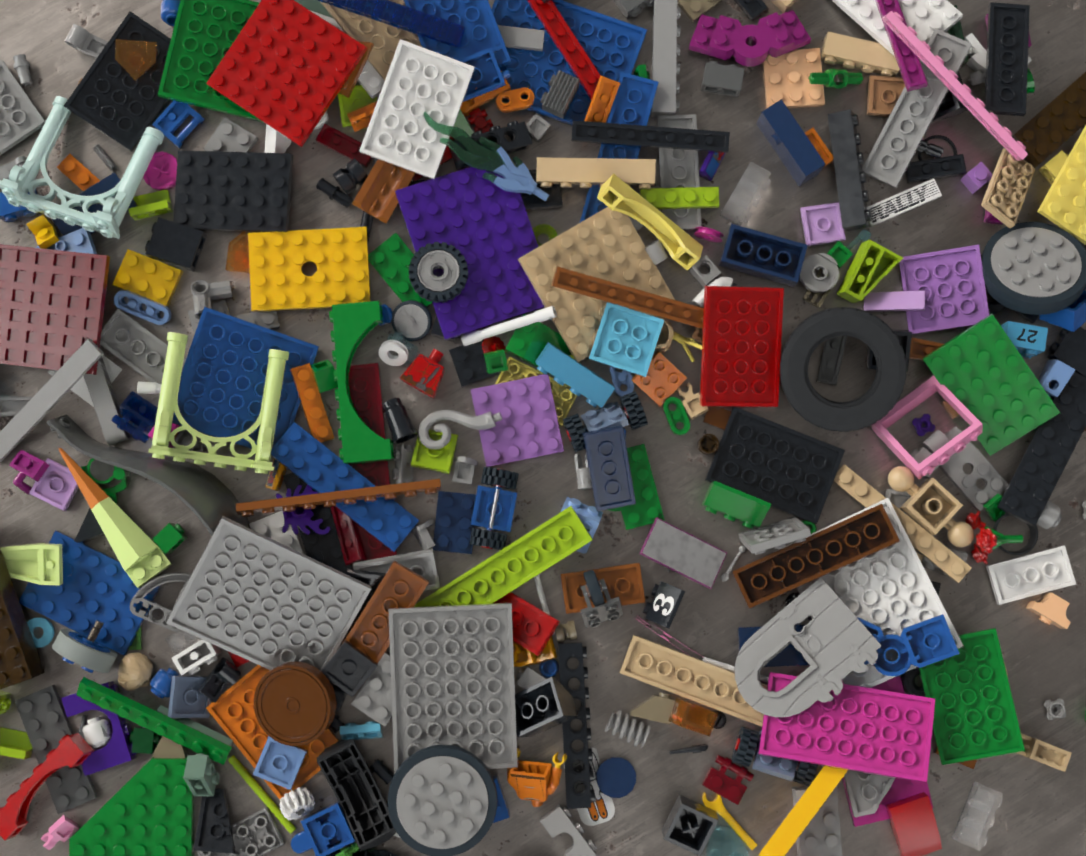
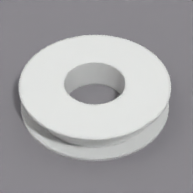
[378,340,409,366]

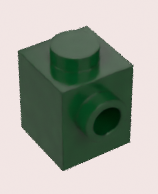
[130,726,162,754]

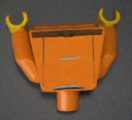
[507,748,567,807]

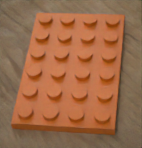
[206,665,339,800]

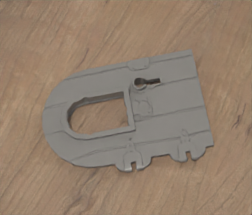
[735,577,882,717]

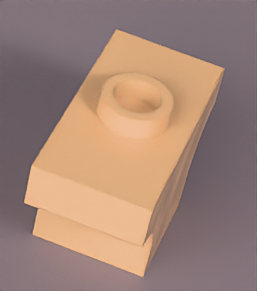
[1026,593,1071,629]

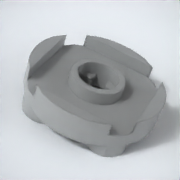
[799,253,840,293]

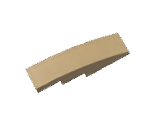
[1015,733,1072,772]

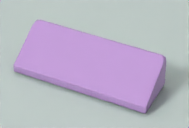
[864,291,925,312]

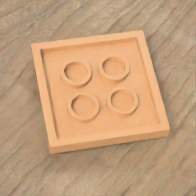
[762,48,825,109]

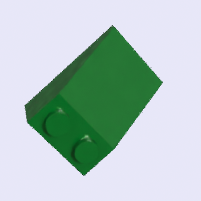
[506,314,571,377]

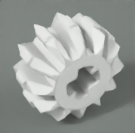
[279,787,315,821]

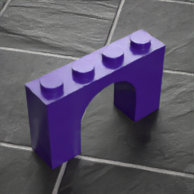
[61,681,137,776]

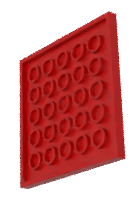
[206,0,367,147]

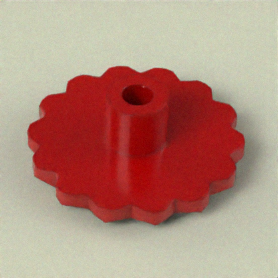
[482,336,506,354]

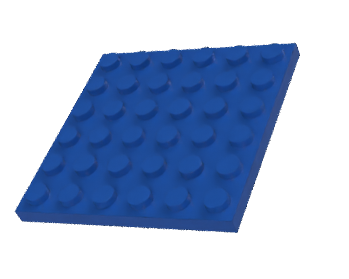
[172,307,319,449]

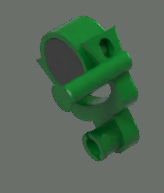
[81,458,130,505]

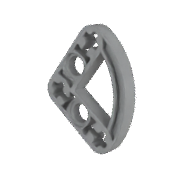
[130,572,191,632]

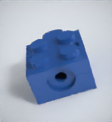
[291,801,356,856]

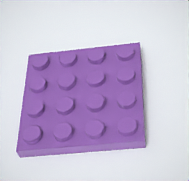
[899,245,989,335]
[470,374,564,467]

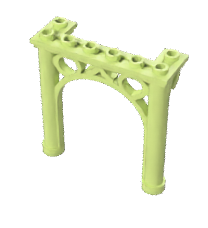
[148,332,289,474]

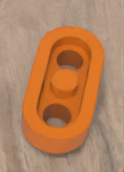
[496,87,534,113]

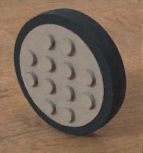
[981,222,1086,315]
[388,745,498,856]

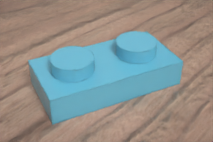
[340,721,383,740]

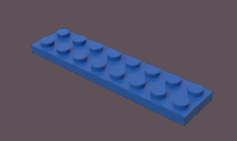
[580,72,659,223]
[271,422,419,552]

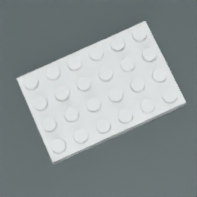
[832,0,963,57]
[359,39,475,180]

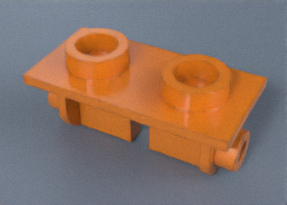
[347,101,377,132]

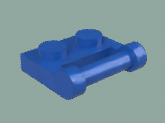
[152,100,205,149]

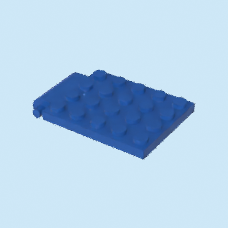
[404,0,511,102]

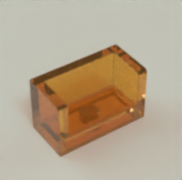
[668,698,718,737]

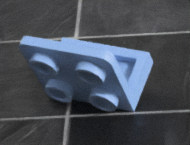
[561,497,603,554]

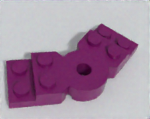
[689,10,811,67]

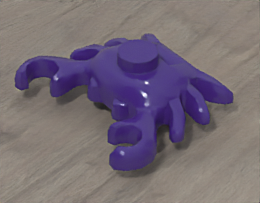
[276,484,330,535]

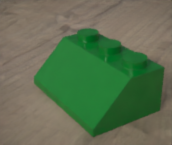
[702,481,771,530]

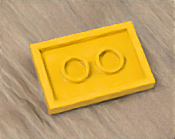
[112,249,183,307]

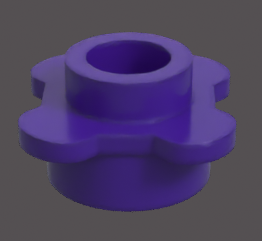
[912,414,935,436]

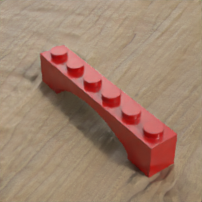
[0,733,94,841]

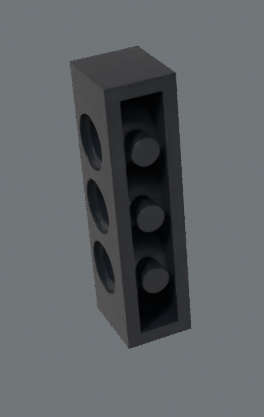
[449,121,532,169]

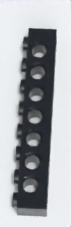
[558,642,595,809]

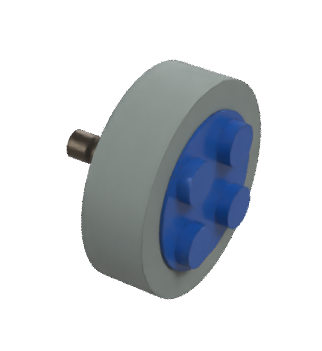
[52,620,117,673]

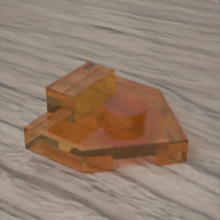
[115,39,157,81]
[225,231,250,273]

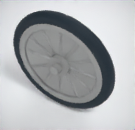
[391,300,432,341]

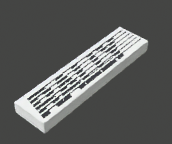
[867,178,942,227]

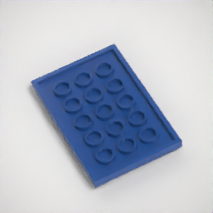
[19,531,161,655]

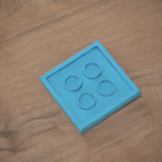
[589,302,664,377]

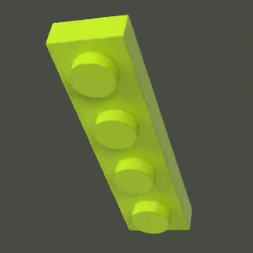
[640,187,719,209]

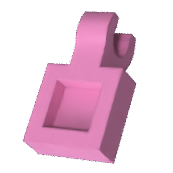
[41,815,79,850]

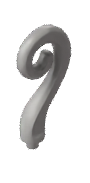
[418,410,502,450]

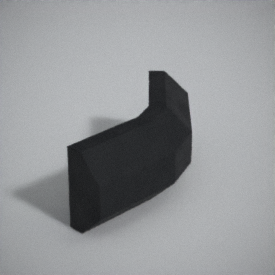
[316,739,396,850]

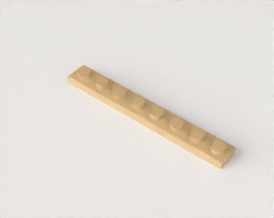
[833,464,972,583]

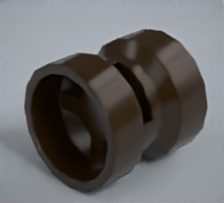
[697,434,719,455]

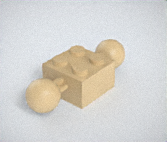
[888,466,974,547]

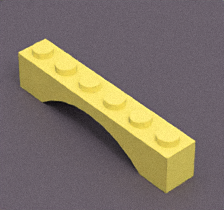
[597,173,703,271]

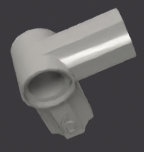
[191,280,232,320]

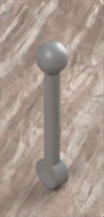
[721,545,747,582]

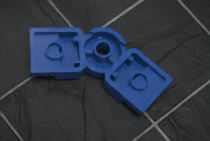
[857,614,960,676]

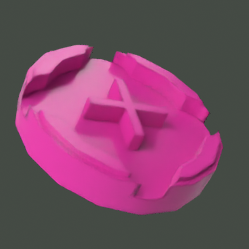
[143,151,177,191]

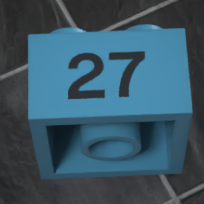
[1001,321,1048,359]

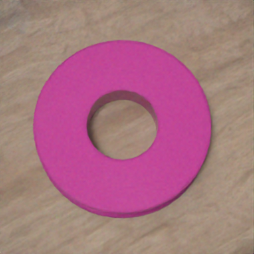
[694,227,724,243]

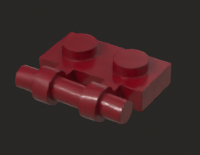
[702,755,754,805]

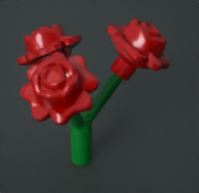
[965,511,1023,564]

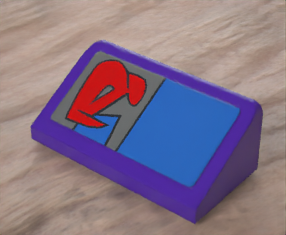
[699,152,725,181]

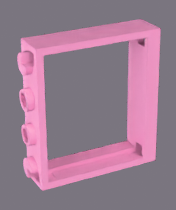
[872,376,983,480]

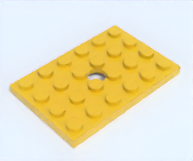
[248,227,371,312]

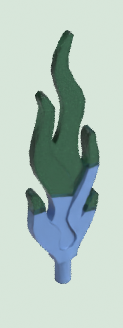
[423,112,549,201]

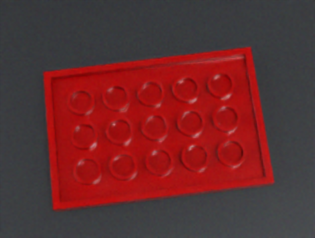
[700,286,784,407]

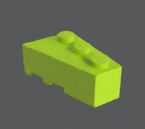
[836,239,903,303]

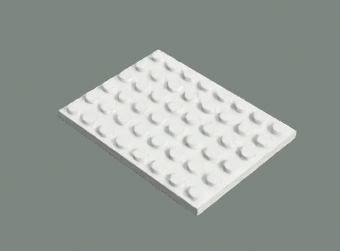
[778,498,963,688]

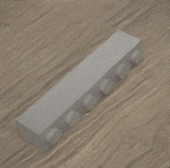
[651,0,681,118]

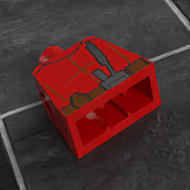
[400,349,445,399]

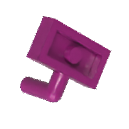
[9,449,50,495]

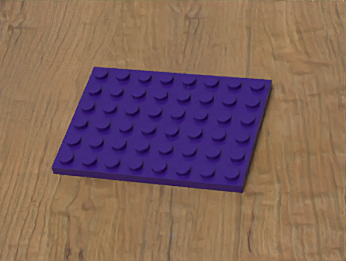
[395,158,545,340]

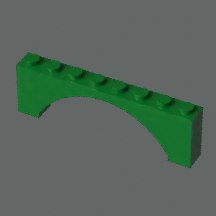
[329,301,394,465]

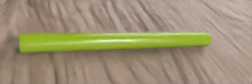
[228,755,297,834]

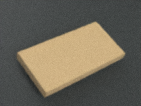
[981,148,1035,228]

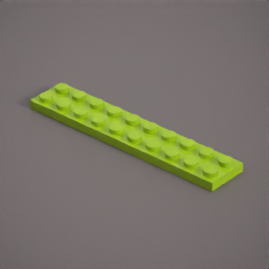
[414,505,593,607]

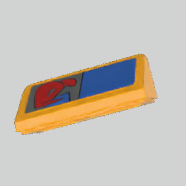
[265,458,287,492]

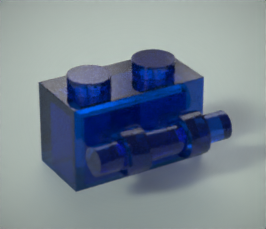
[111,391,158,443]

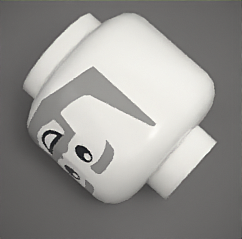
[82,716,112,748]

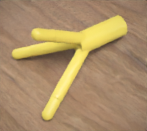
[673,331,702,362]

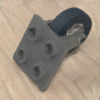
[580,570,623,628]

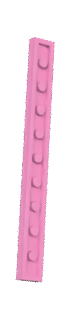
[882,11,1028,161]

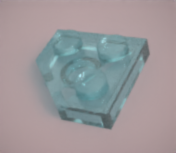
[706,825,748,856]

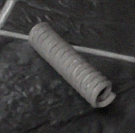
[93,144,117,171]

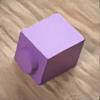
[960,161,993,194]

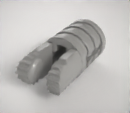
[574,453,592,490]

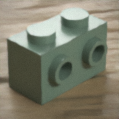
[183,753,220,796]

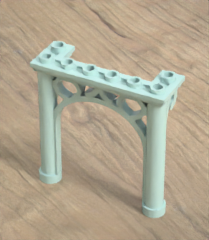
[0,96,164,239]

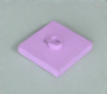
[800,202,846,247]
[29,458,79,511]

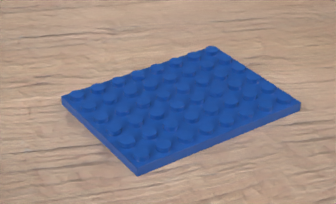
[492,0,647,125]

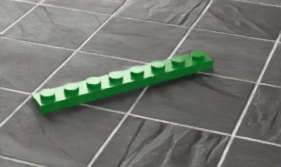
[76,677,232,765]

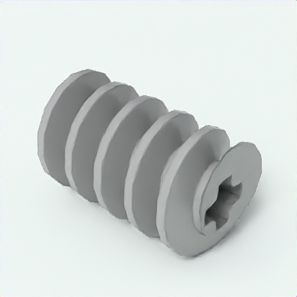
[605,710,651,748]

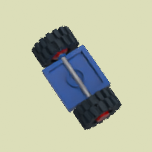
[469,467,519,550]

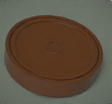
[253,661,336,746]

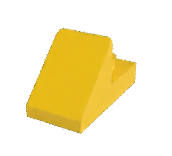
[26,214,59,249]

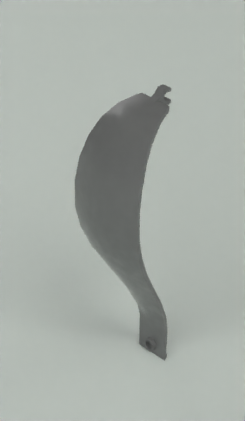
[47,414,251,536]

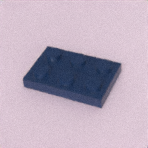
[432,491,476,554]

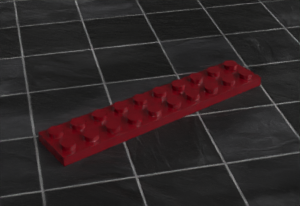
[349,363,397,562]

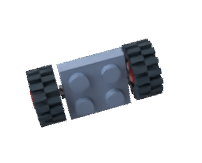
[563,391,648,452]
[732,726,818,786]

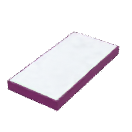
[639,518,727,589]

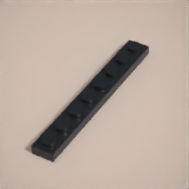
[571,120,730,153]

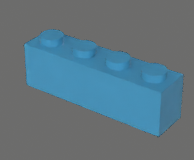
[535,342,615,408]

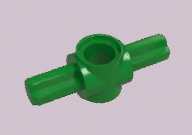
[808,68,864,89]

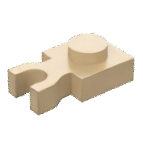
[677,382,709,420]

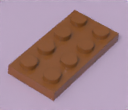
[560,563,645,614]

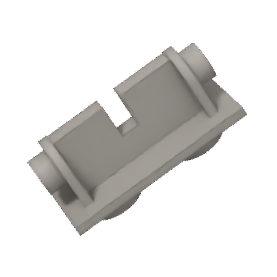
[392,444,414,484]

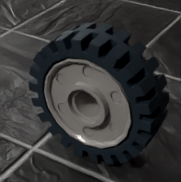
[409,242,468,303]

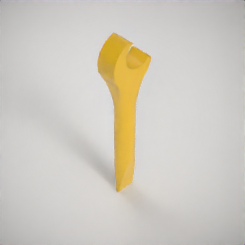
[702,792,758,850]

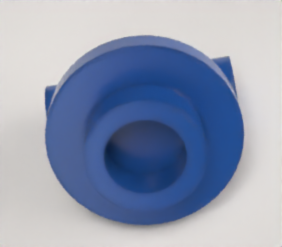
[379,304,393,326]

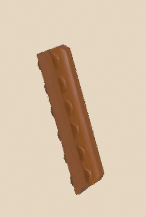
[352,159,416,224]

